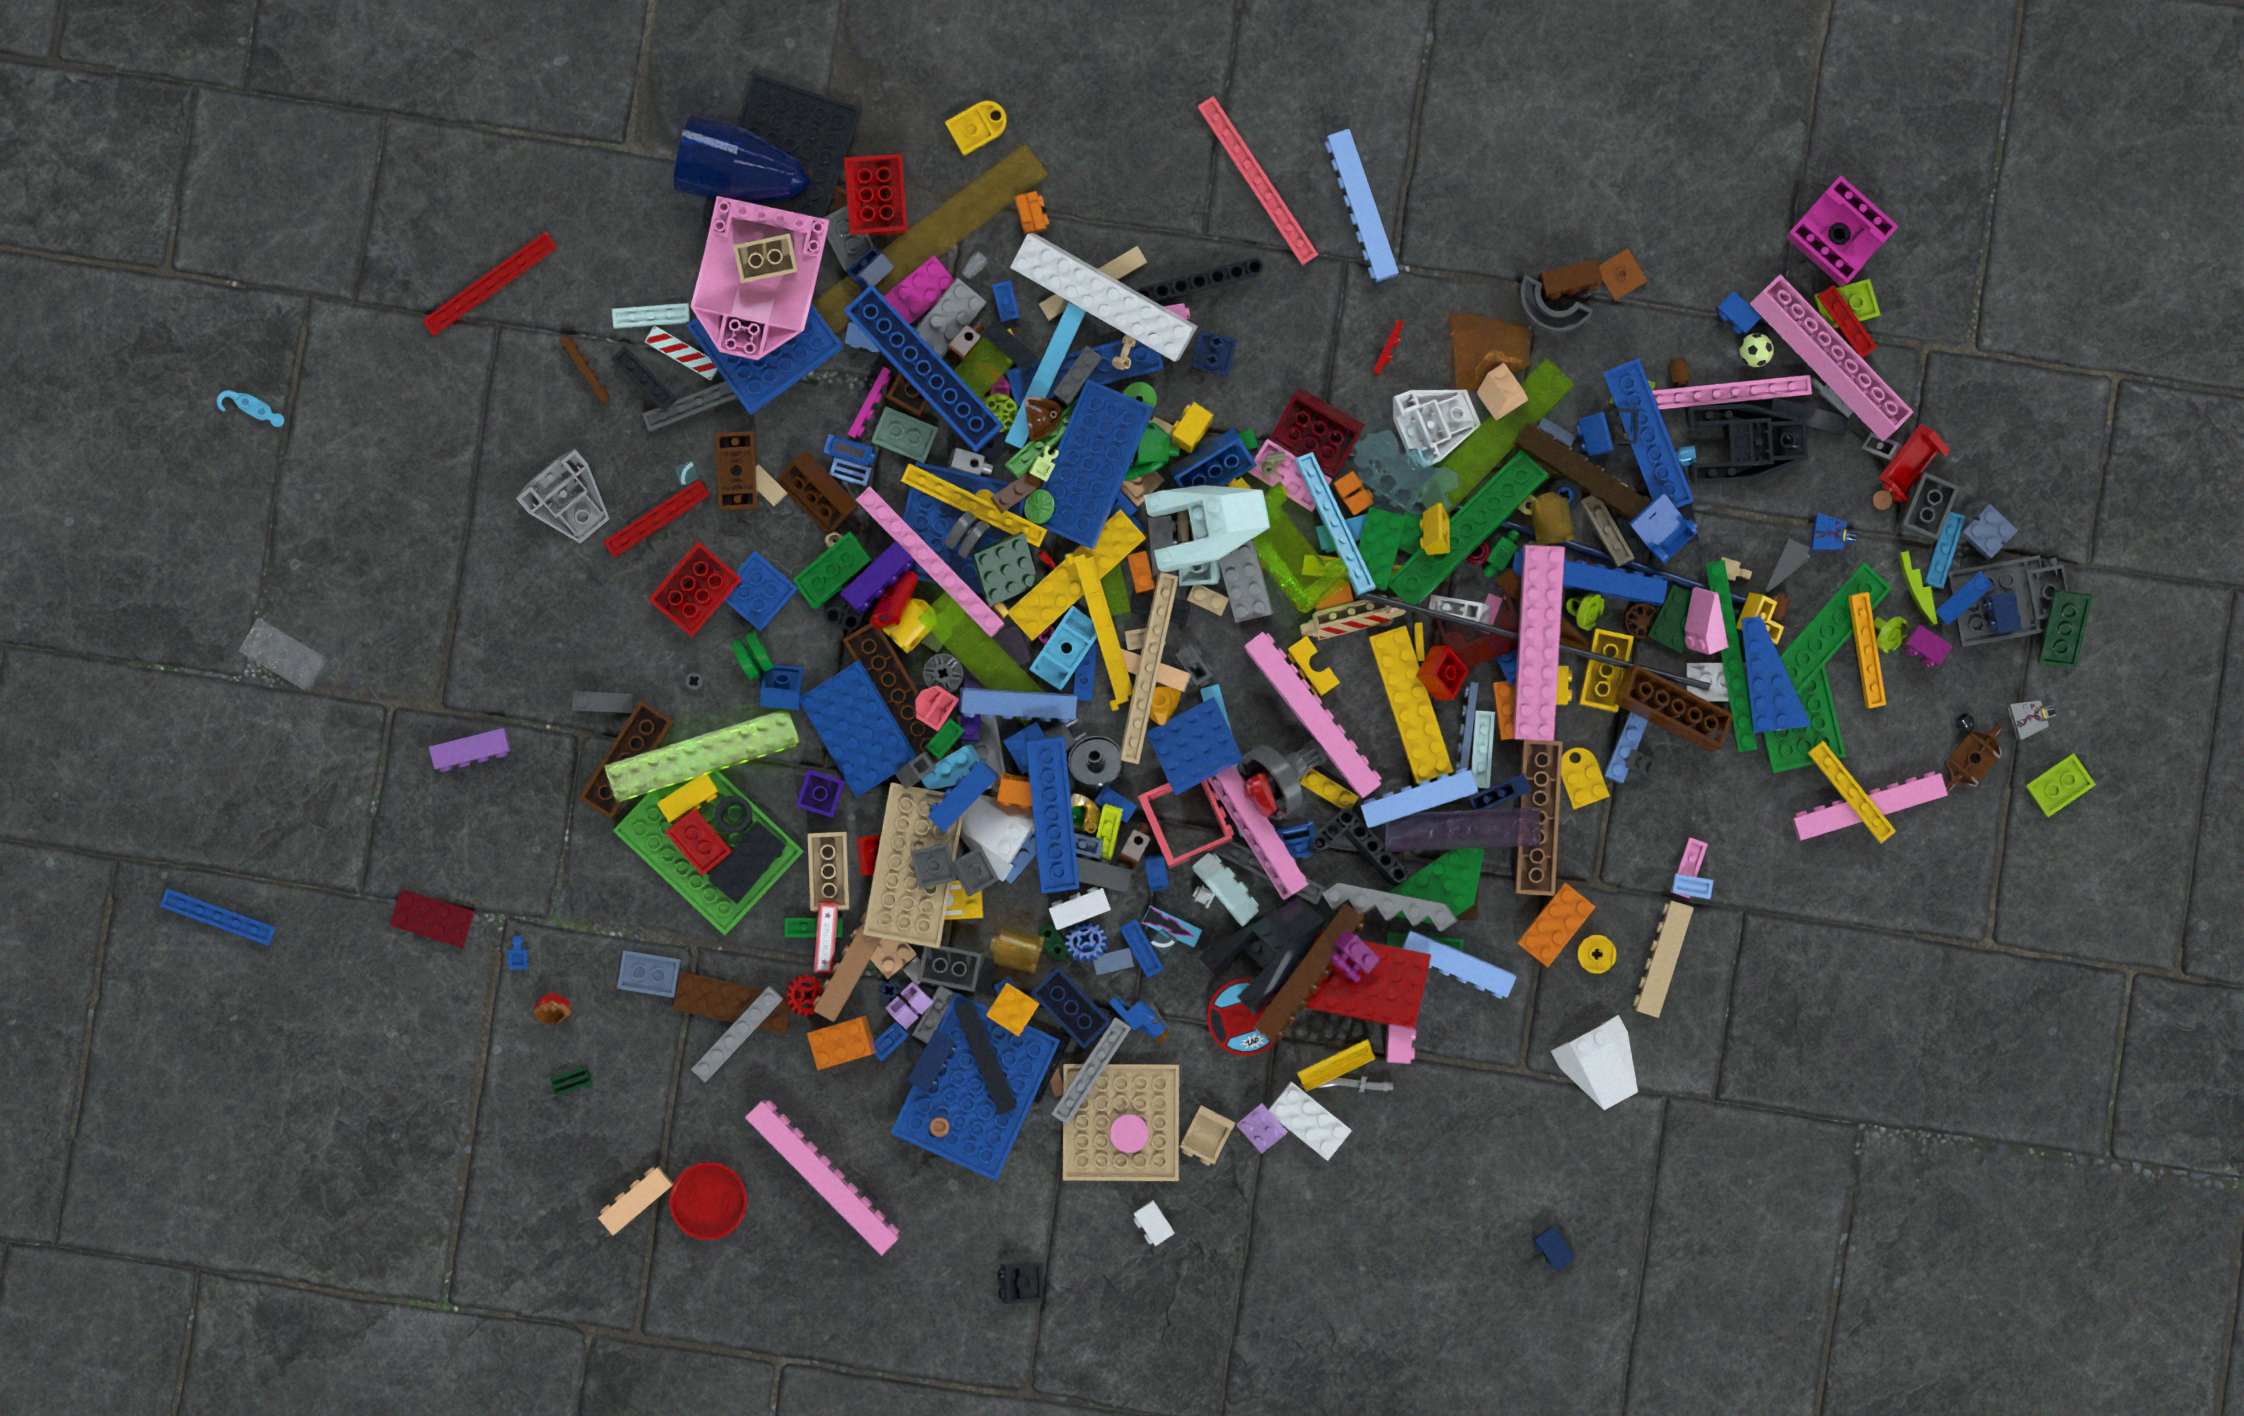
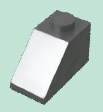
[1862,432,1903,465]

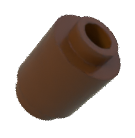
[1669,358,1691,387]
[1770,593,1790,622]

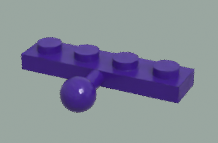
[955,665,985,742]

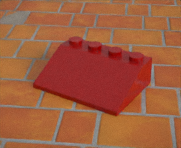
[844,154,908,235]
[647,541,742,637]

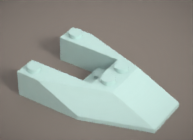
[1144,485,1270,573]
[1191,853,1259,926]

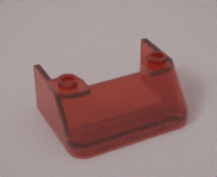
[1433,591,1519,668]

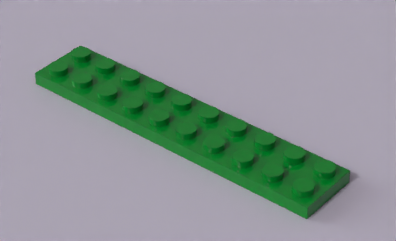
[1388,450,1549,606]

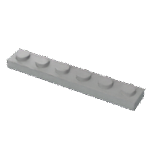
[691,986,783,1082]
[1052,1017,1131,1125]

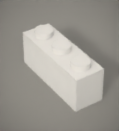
[1049,886,1111,930]

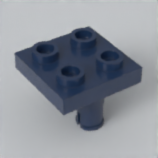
[1191,330,1237,377]

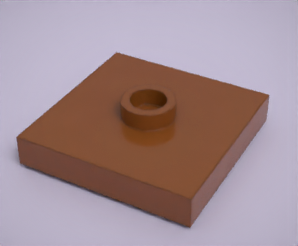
[1599,249,1648,301]

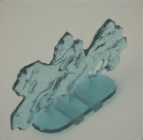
[1354,430,1459,516]

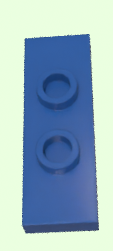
[1073,643,1097,701]
[1119,919,1164,978]

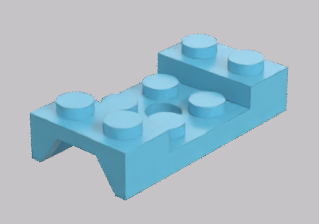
[1029,606,1097,691]

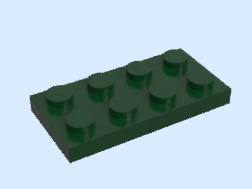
[2037,590,2093,668]

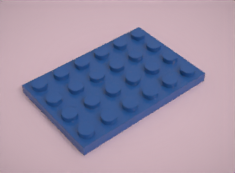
[800,660,917,798]

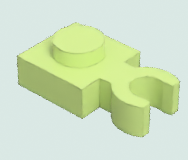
[1029,445,1059,481]

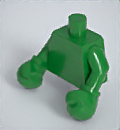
[1124,422,1180,482]

